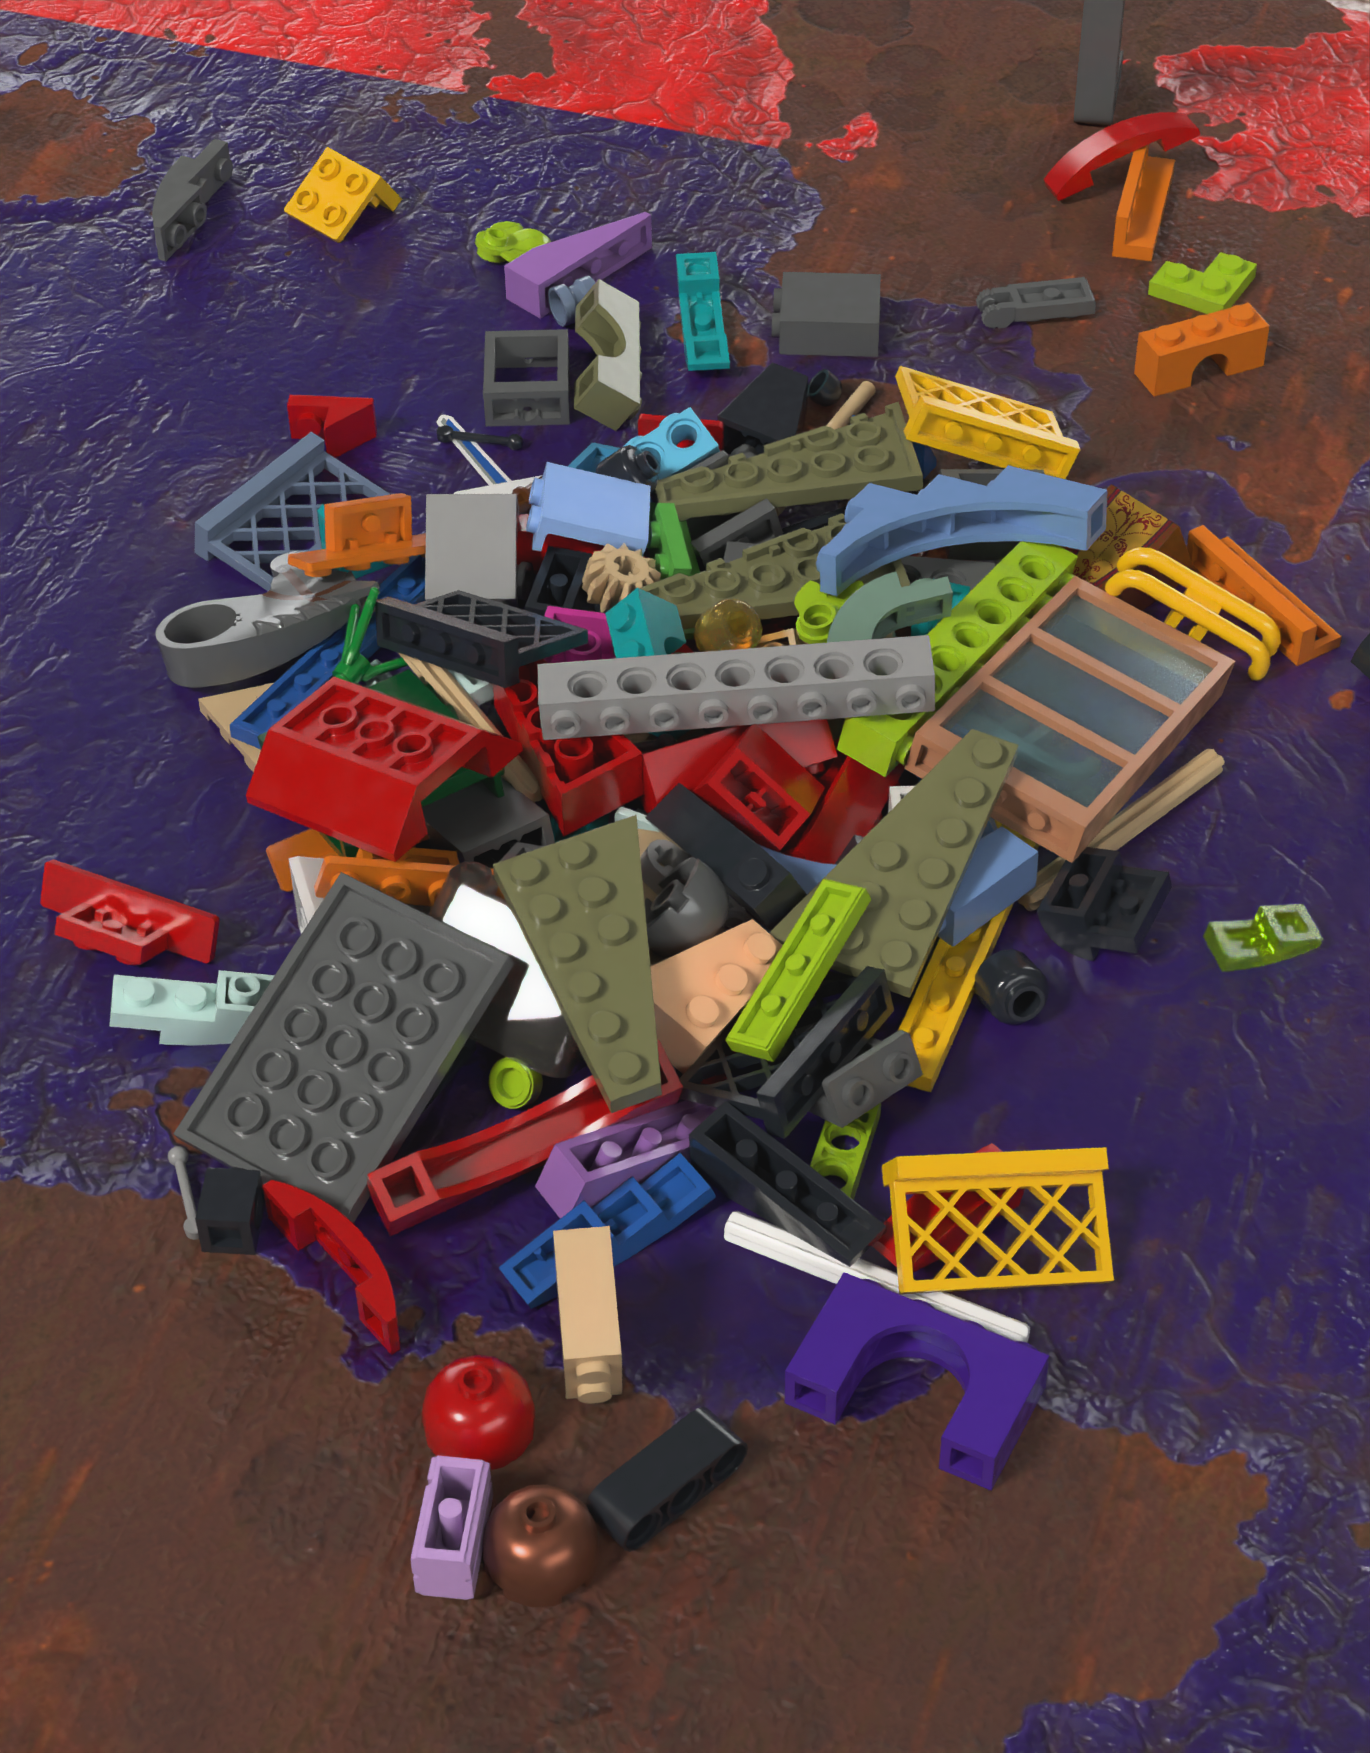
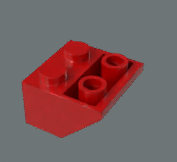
[692,724,825,852]

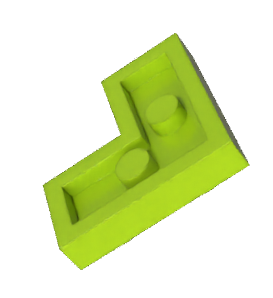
[1148,252,1257,314]

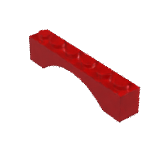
[367,1040,683,1236]

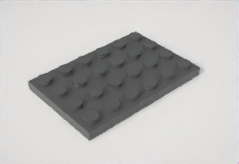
[173,872,514,1223]

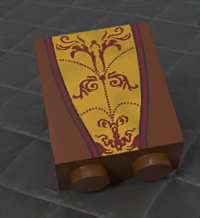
[1061,484,1195,611]

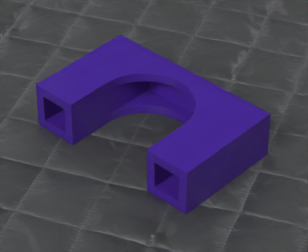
[784,1272,1049,1491]

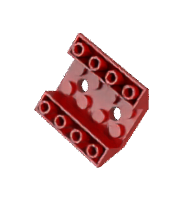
[246,676,523,862]

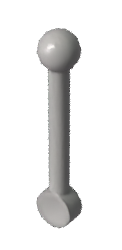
[168,1146,199,1240]

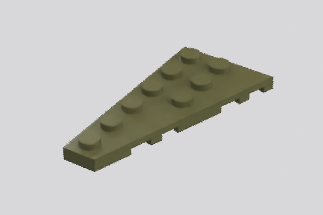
[655,401,923,521]
[633,513,910,629]
[770,729,1019,998]
[493,815,662,1113]

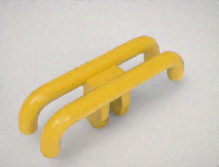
[1105,547,1281,681]

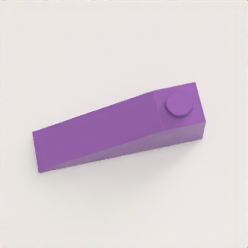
[504,212,652,319]
[535,1100,717,1219]

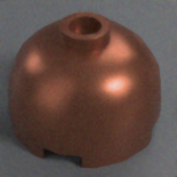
[483,1484,599,1607]

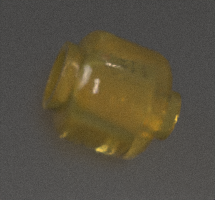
[694,599,763,652]

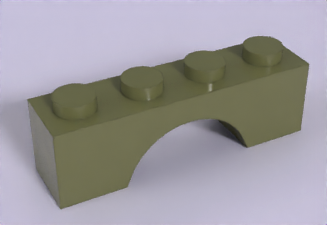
[574,279,642,431]

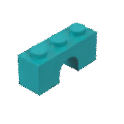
[605,588,691,741]

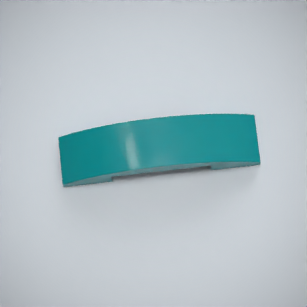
[676,252,730,371]

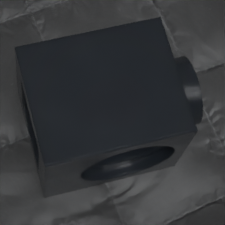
[195,1167,266,1255]

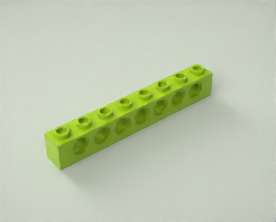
[837,541,1078,778]

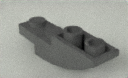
[152,139,233,262]

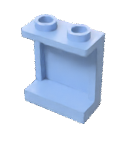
[526,462,651,557]

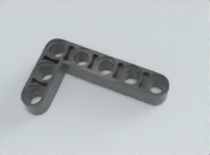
[1074,0,1125,126]

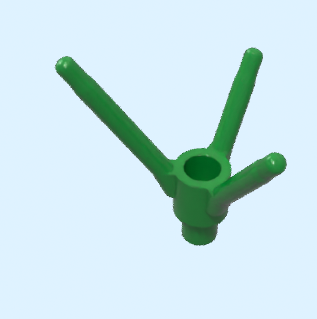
[332,587,409,684]

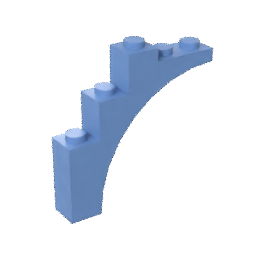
[816,465,1107,596]
[758,826,1038,947]

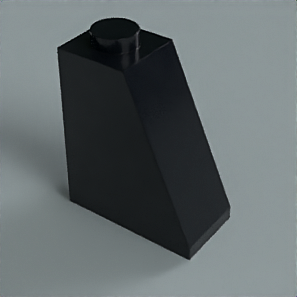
[717,362,808,455]

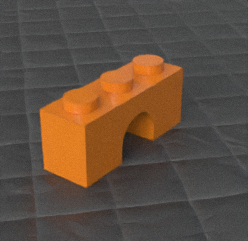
[1134,303,1270,397]

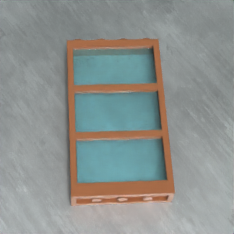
[904,576,1235,863]

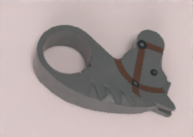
[155,551,380,688]

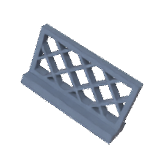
[195,432,390,591]

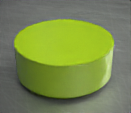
[489,1055,543,1109]

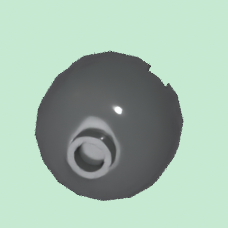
[644,857,729,958]

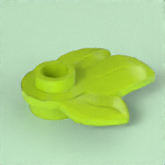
[475,221,551,263]
[794,580,864,644]

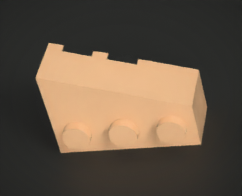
[650,919,782,1074]

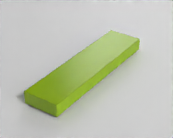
[725,879,872,1062]

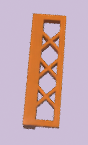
[1112,144,1175,262]
[1187,525,1342,666]

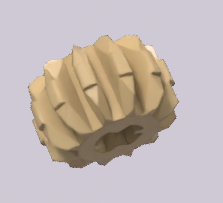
[582,543,661,613]

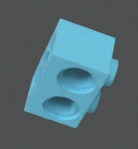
[624,407,720,502]

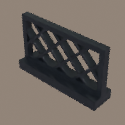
[375,590,588,688]
[679,966,894,1139]

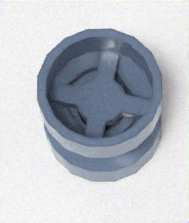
[548,276,595,327]

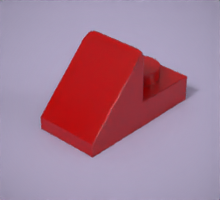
[287,395,377,458]

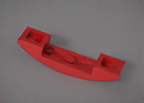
[1043,112,1201,201]
[263,1180,401,1355]

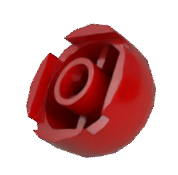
[422,1354,536,1471]

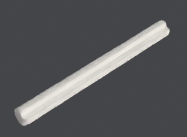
[724,1211,1030,1343]

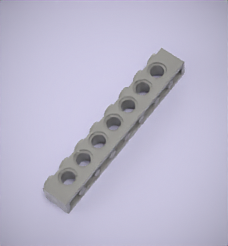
[538,635,935,740]

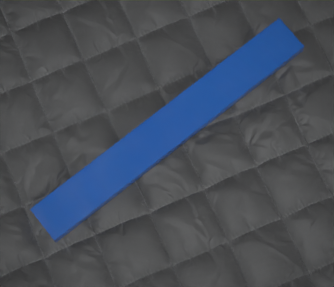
[230,555,425,749]

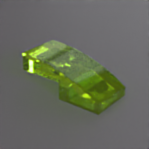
[1203,904,1323,972]

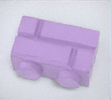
[411,1455,493,1600]

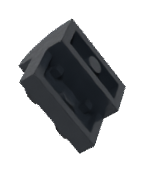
[525,546,606,616]
[1037,847,1172,961]

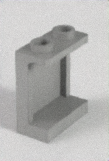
[425,494,519,608]

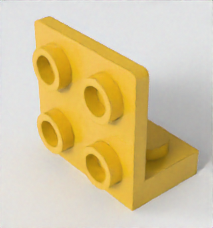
[284,147,402,243]

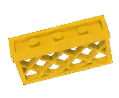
[895,366,1080,479]
[882,1147,1114,1294]

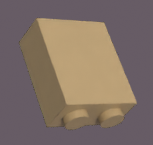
[553,1226,622,1404]

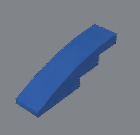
[499,1153,716,1309]

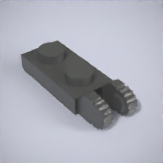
[975,277,1096,329]

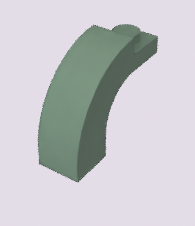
[827,571,953,643]

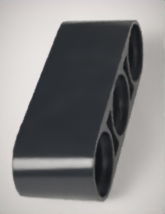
[586,1407,748,1552]

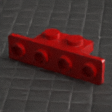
[40,859,220,965]

